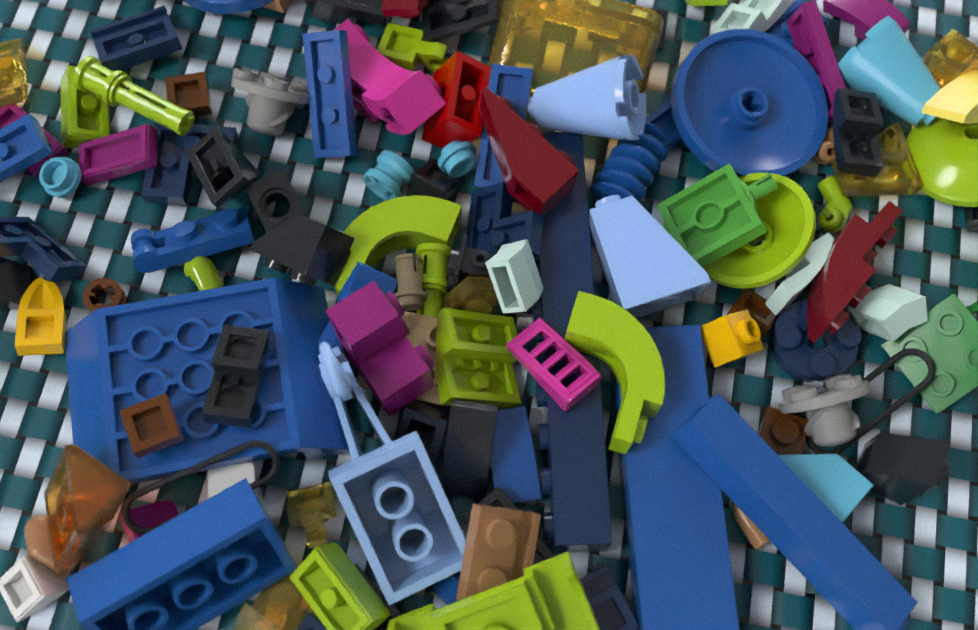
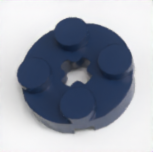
[770,296,862,383]

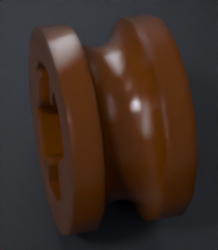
[83,278,128,313]

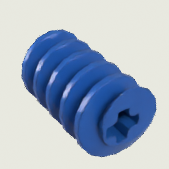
[591,122,668,201]

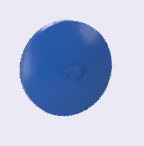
[671,28,828,177]

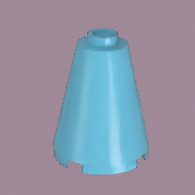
[838,16,941,126]

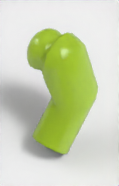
[817,176,853,233]
[184,256,224,291]

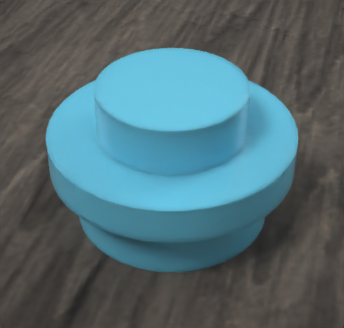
[438,140,478,178]
[39,157,81,198]

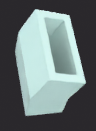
[485,239,544,313]
[848,284,928,342]

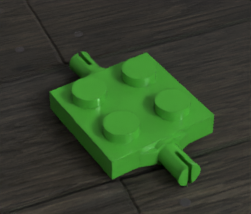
[657,163,779,268]

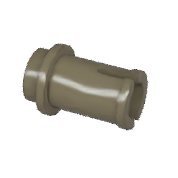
[394,253,427,311]

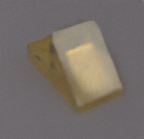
[233,574,311,630]

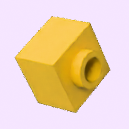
[700,309,764,368]

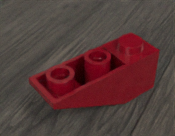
[479,87,579,216]

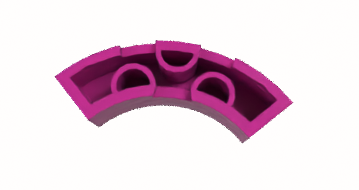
[333,19,446,135]

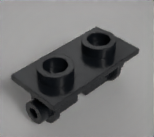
[447,234,492,309]

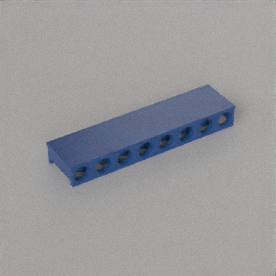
[610,325,739,630]

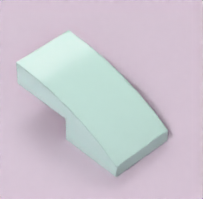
[710,0,793,35]
[765,233,834,316]

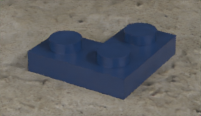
[141,123,239,205]
[467,182,543,257]
[0,217,87,282]

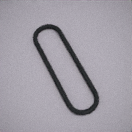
[805,348,935,454]
[122,440,280,535]

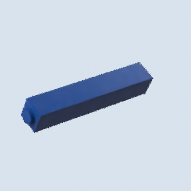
[671,393,918,630]

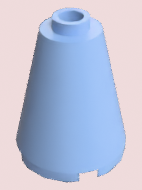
[528,55,646,141]

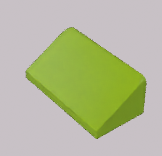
[60,65,110,148]
[289,543,390,630]

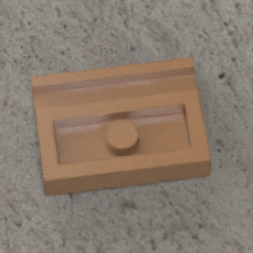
[456,504,541,601]

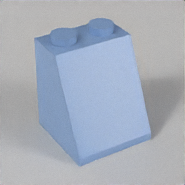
[589,195,711,319]

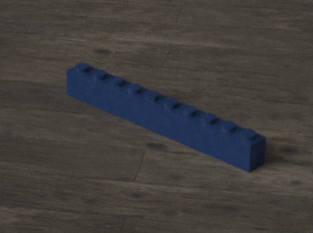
[532,132,612,553]

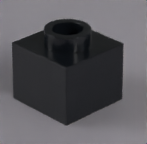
[395,400,451,463]

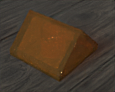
[44,444,131,578]

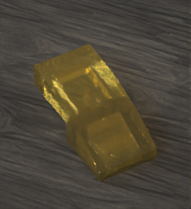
[0,38,28,106]

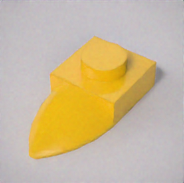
[15,277,67,356]

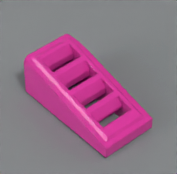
[506,318,602,412]

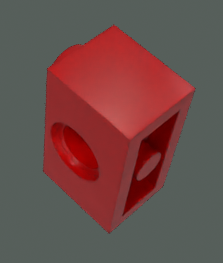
[422,51,491,149]

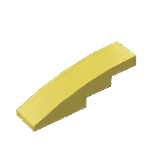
[922,69,978,123]

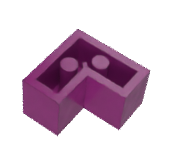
[326,281,435,416]

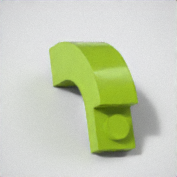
[333,195,462,296]
[564,291,665,455]

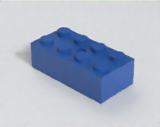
[66,478,297,630]

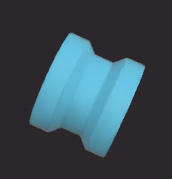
[363,150,414,201]

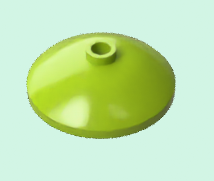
[904,117,978,207]
[703,173,816,289]

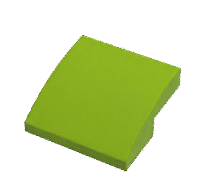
[435,308,521,409]

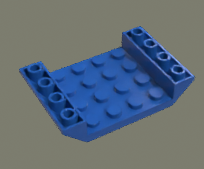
[65,278,350,504]

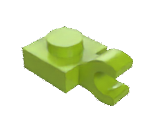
[377,22,449,72]

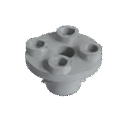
[231,68,309,135]
[778,373,871,447]

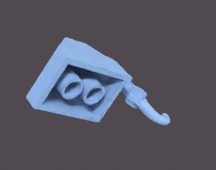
[318,342,466,605]

